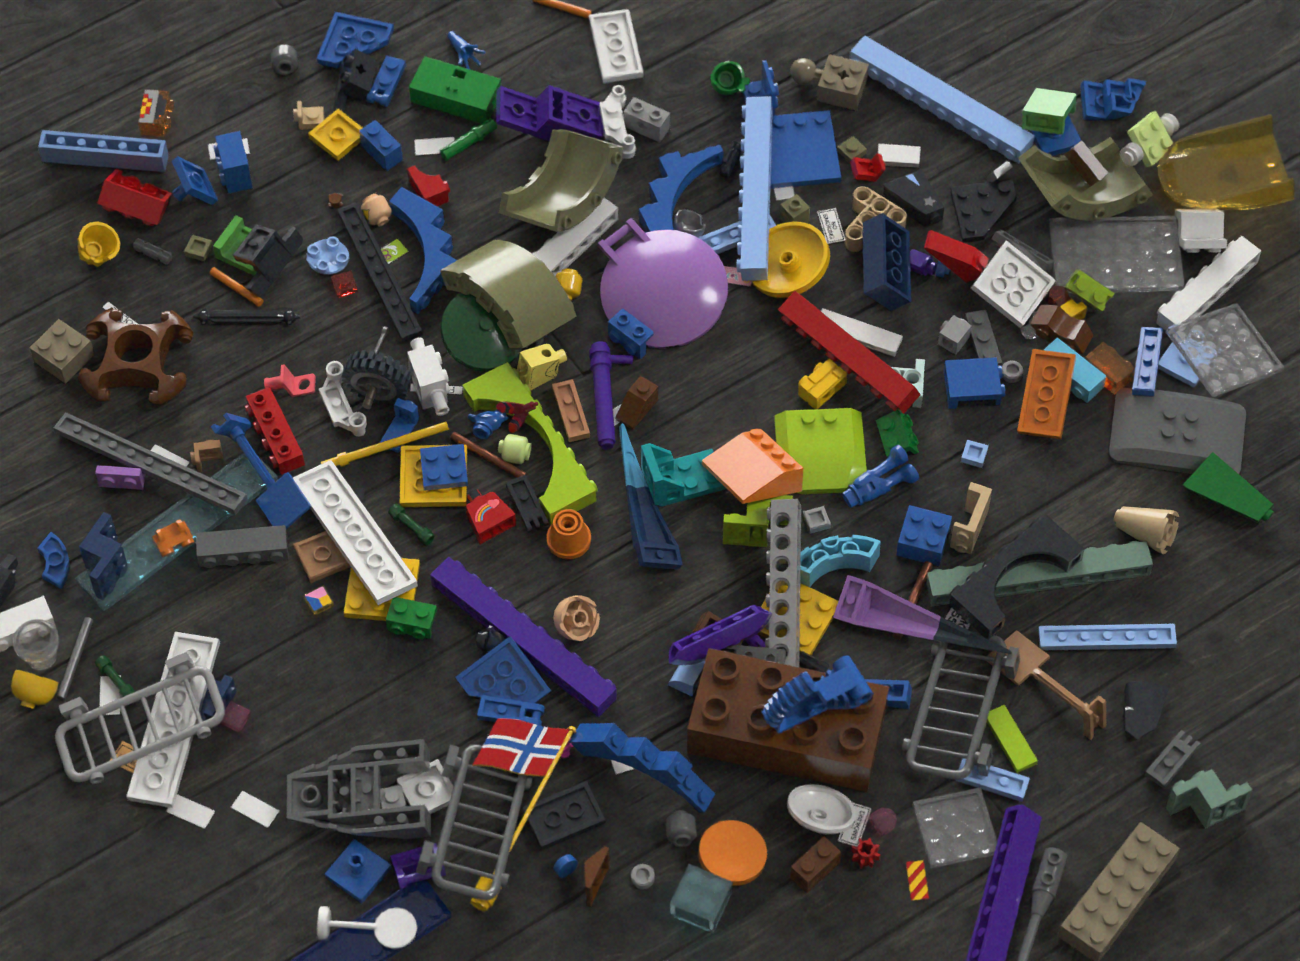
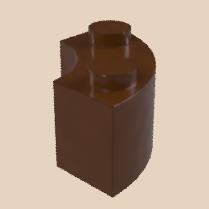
[1030,305,1093,354]

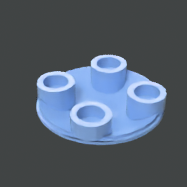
[307,237,349,274]

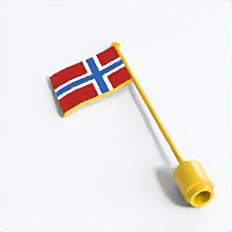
[470,718,576,911]

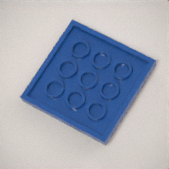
[770,110,841,189]

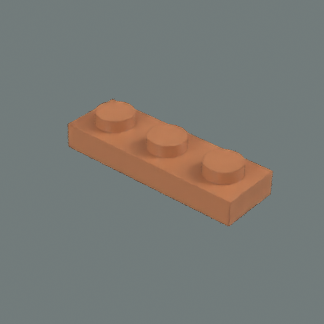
[552,379,590,442]

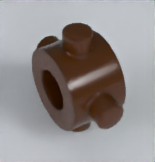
[328,193,343,208]

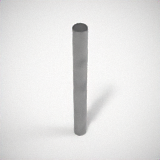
[57,617,93,701]

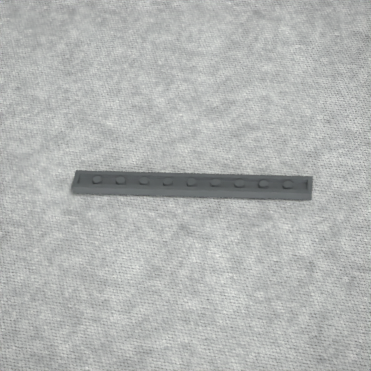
[53,412,248,515]

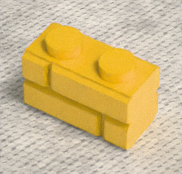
[798,359,847,409]

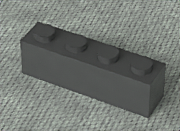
[196,525,289,568]

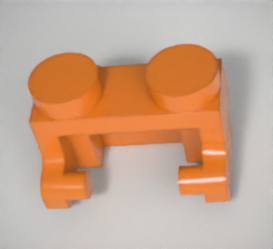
[151,519,194,558]

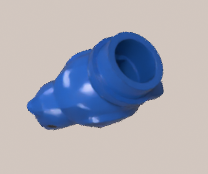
[468,410,508,440]

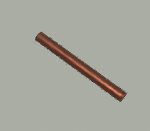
[450,432,527,478]
[893,561,933,640]

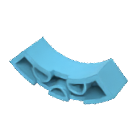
[800,535,881,587]

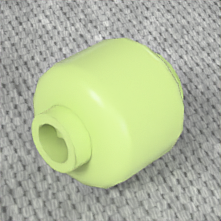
[498,434,531,464]

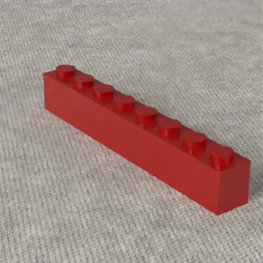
[778,291,921,414]

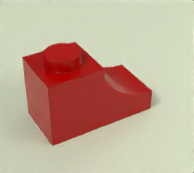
[407,165,450,206]

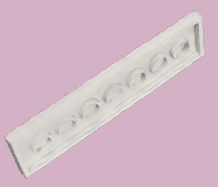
[293,460,418,605]
[127,632,220,808]

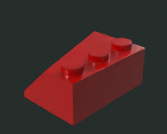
[97,168,172,226]

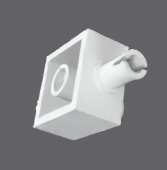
[407,338,450,416]

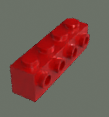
[244,387,305,475]

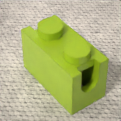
[1064,270,1115,311]

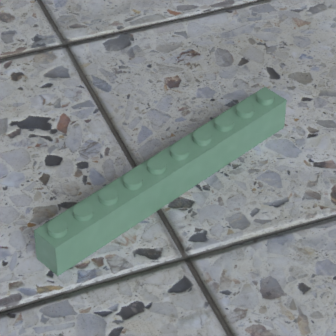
[926,541,1153,607]

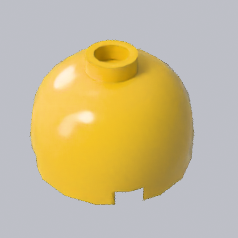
[11,670,59,709]

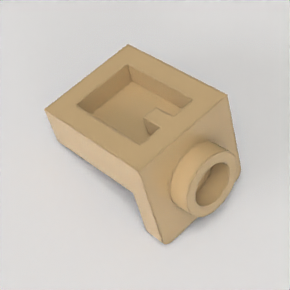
[294,101,324,129]

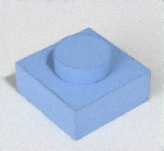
[961,440,988,468]

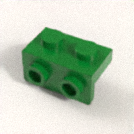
[876,410,919,457]
[386,597,437,639]

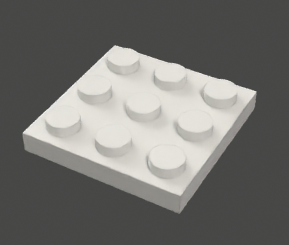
[971,241,1056,328]

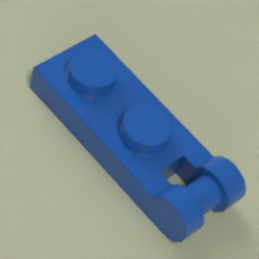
[367,56,406,107]
[477,695,545,726]

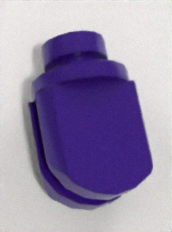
[910,250,937,275]

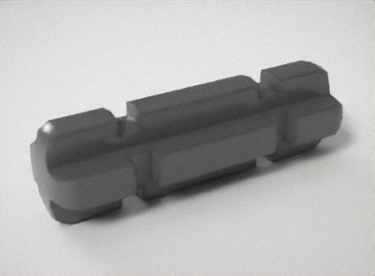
[133,238,172,264]

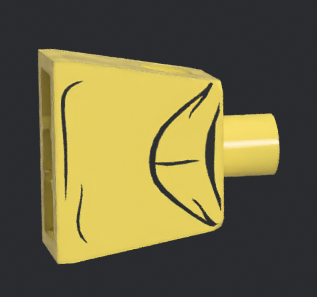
[517,344,567,391]

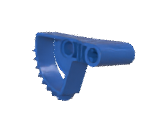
[762,656,874,734]

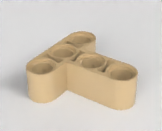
[845,187,906,252]

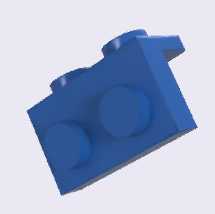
[608,309,654,359]

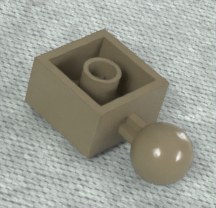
[790,54,869,110]

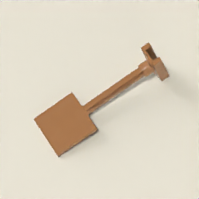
[987,630,1106,740]

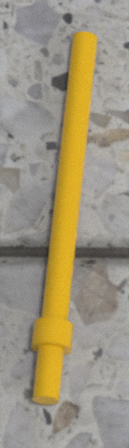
[321,422,449,467]

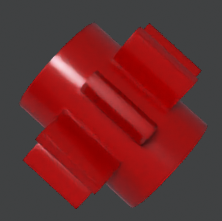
[851,838,880,868]

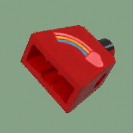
[466,489,516,545]

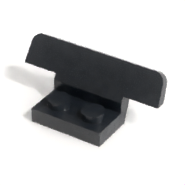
[233,225,303,297]

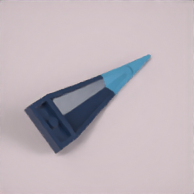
[619,423,683,569]

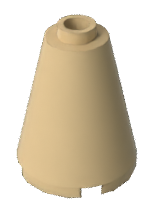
[1114,506,1179,554]

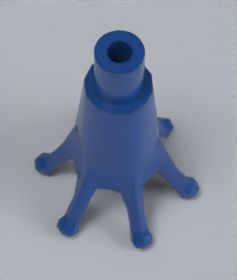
[447,31,485,70]

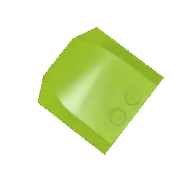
[774,408,867,494]

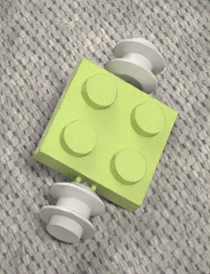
[1120,111,1179,168]

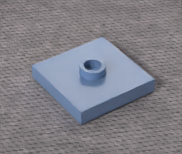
[1158,333,1216,387]

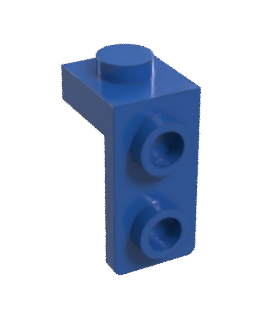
[380,398,419,453]

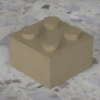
[30,319,95,384]

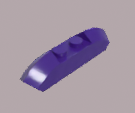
[669,605,772,665]

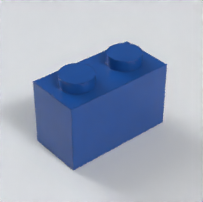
[359,120,403,171]

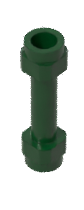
[388,503,435,546]
[95,655,135,698]

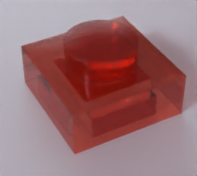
[331,271,358,298]

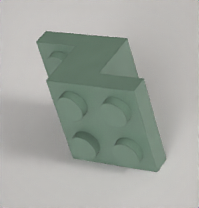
[1166,769,1252,829]

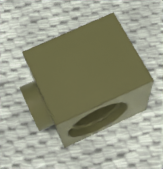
[780,194,810,223]

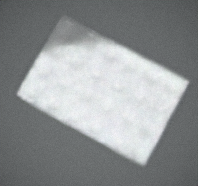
[1049,216,1184,293]

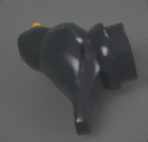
[476,625,505,652]

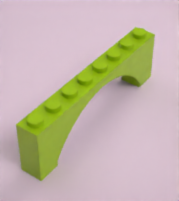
[463,362,598,525]

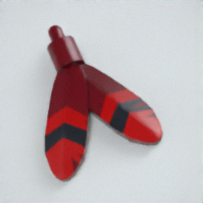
[496,401,538,433]

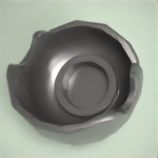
[673,209,706,238]

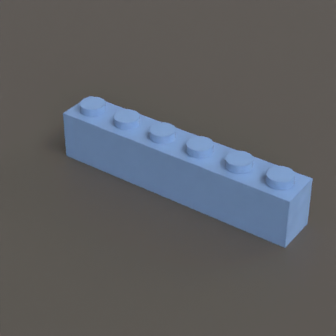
[38,130,169,172]

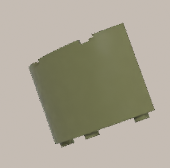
[499,129,623,232]
[1018,137,1153,220]
[440,240,576,348]

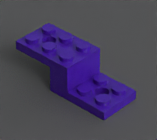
[496,85,603,142]

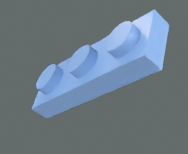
[956,758,1030,802]

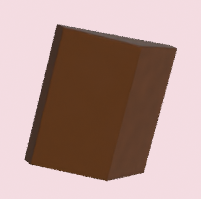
[584,847,610,907]

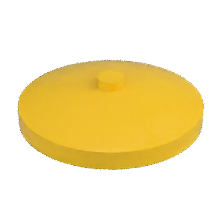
[751,222,830,298]

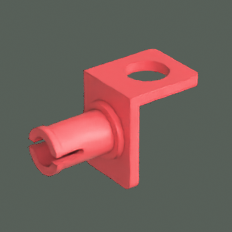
[264,365,316,397]

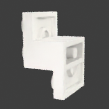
[1175,209,1227,252]

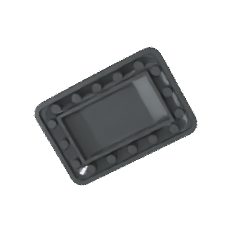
[1109,388,1246,474]

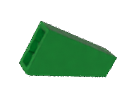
[1183,452,1274,523]

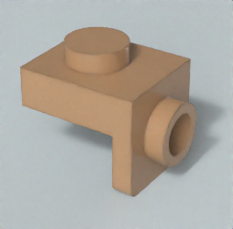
[190,440,223,472]

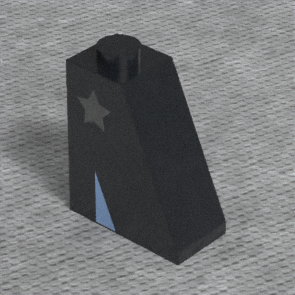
[883,170,944,226]

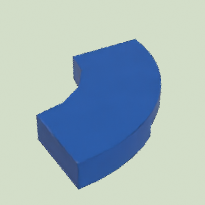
[37,532,70,589]

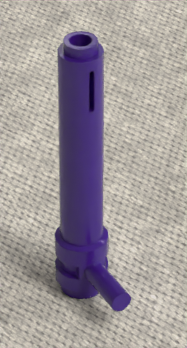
[589,341,633,450]

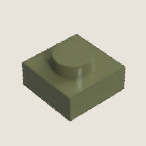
[837,136,867,163]
[184,235,213,262]

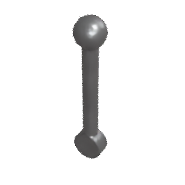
[374,327,389,355]

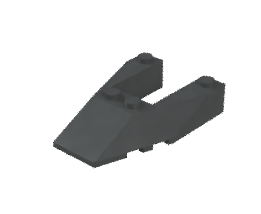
[287,739,431,839]

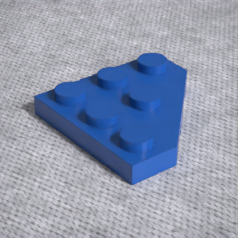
[317,12,394,68]
[456,636,551,703]

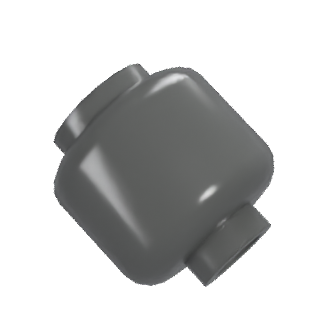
[271,45,298,75]
[665,810,697,847]

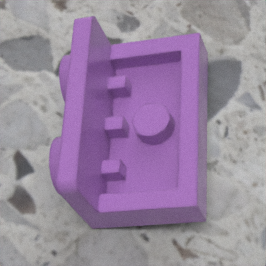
[96,466,146,490]

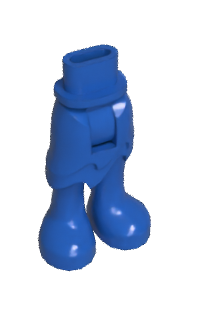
[842,445,919,508]

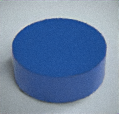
[554,855,578,877]

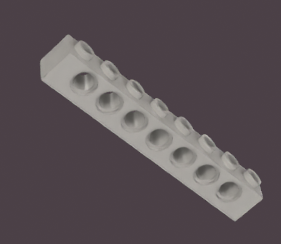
[765,499,801,667]

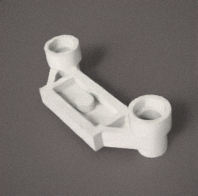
[599,85,636,159]
[319,361,367,436]

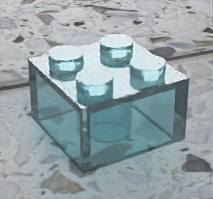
[670,864,732,933]

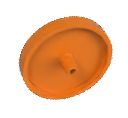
[698,820,767,886]

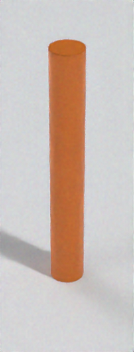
[532,0,591,19]
[210,267,263,307]

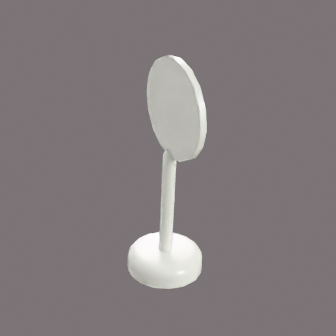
[317,906,417,949]

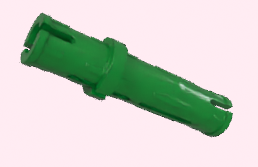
[439,118,497,161]

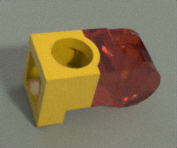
[1048,286,1087,320]

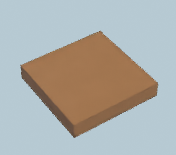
[293,531,351,583]

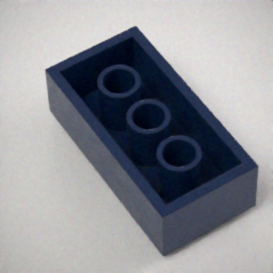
[862,213,911,311]

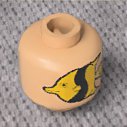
[361,194,392,226]

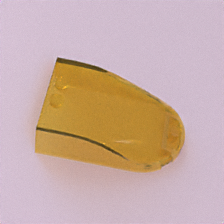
[1158,114,1295,210]

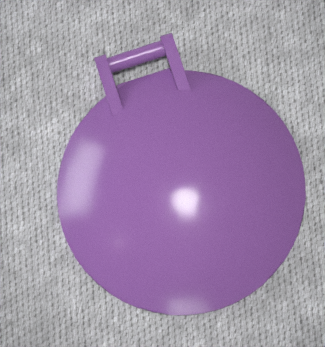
[597,218,728,349]

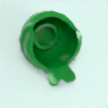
[710,61,750,95]

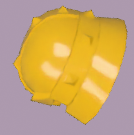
[77,222,120,267]

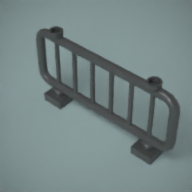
[902,631,1020,780]
[416,745,532,900]

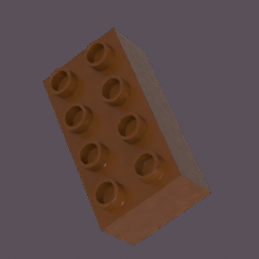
[687,648,889,792]

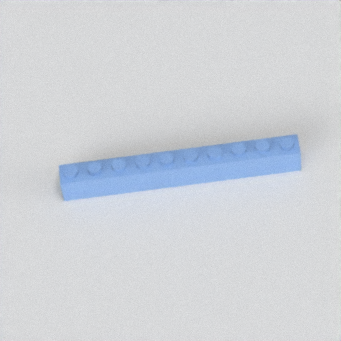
[850,36,1034,164]
[737,96,773,281]

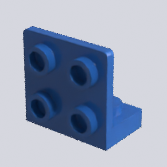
[742,61,779,116]

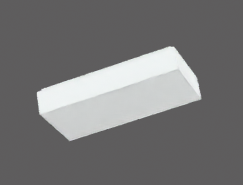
[878,144,920,168]

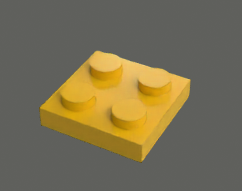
[308,109,362,161]

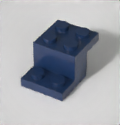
[79,512,128,601]

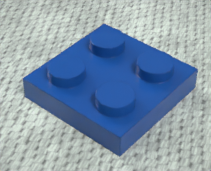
[420,444,468,491]

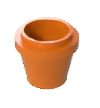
[547,509,591,559]

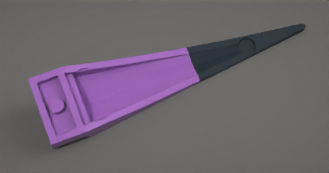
[833,575,1012,654]

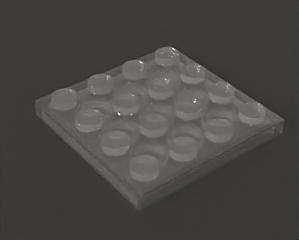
[1166,303,1284,397]

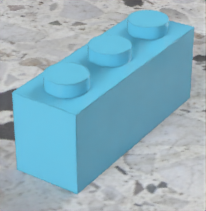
[1044,338,1106,403]

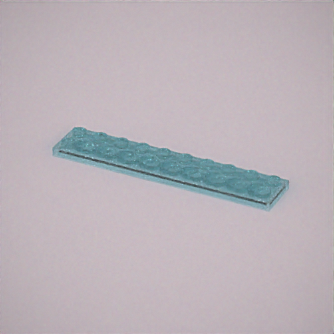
[75,453,278,611]

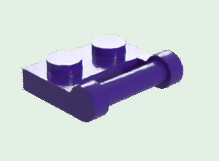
[391,843,446,889]

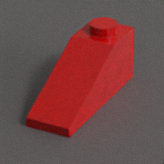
[924,230,989,282]

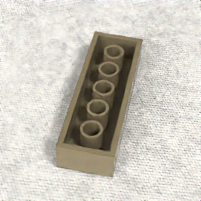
[1058,822,1180,961]

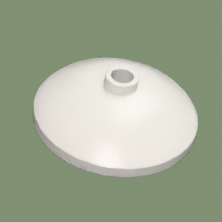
[787,784,856,834]

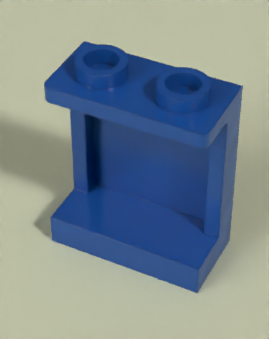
[944,357,1005,409]

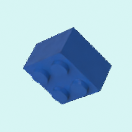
[213,131,253,193]
[896,505,952,566]

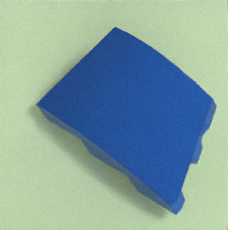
[1080,78,1146,120]

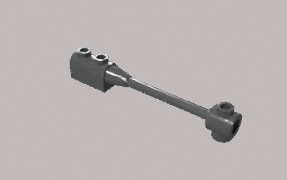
[1018,848,1068,961]

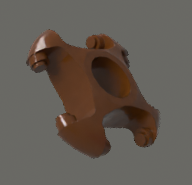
[78,307,194,405]

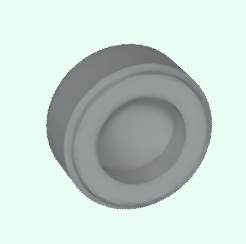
[1002,361,1023,383]
[631,864,655,889]

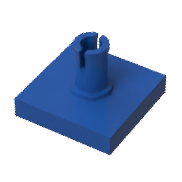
[1029,115,1081,156]
[172,156,218,205]
[325,839,391,903]

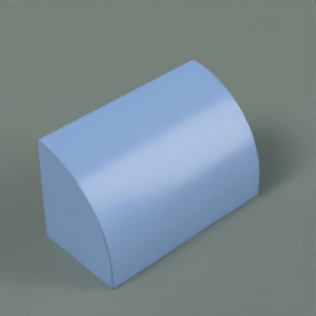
[668,661,705,696]

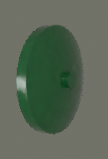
[440,293,523,372]

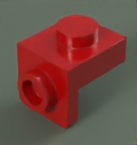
[850,153,885,182]

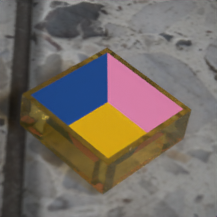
[303,585,334,616]

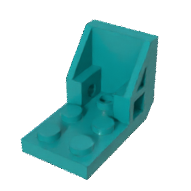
[641,443,726,506]

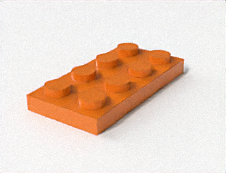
[1017,349,1076,439]

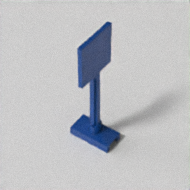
[211,413,312,529]

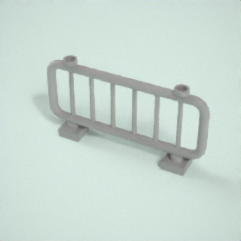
[55,652,225,784]

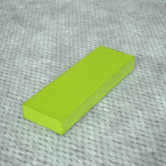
[986,705,1038,773]

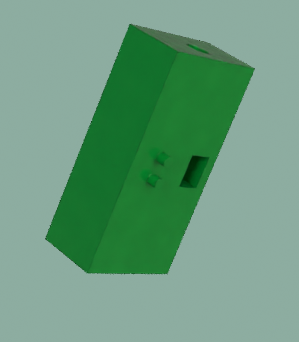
[409,56,501,123]

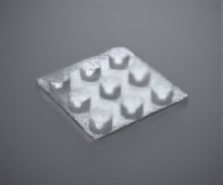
[912,787,997,868]

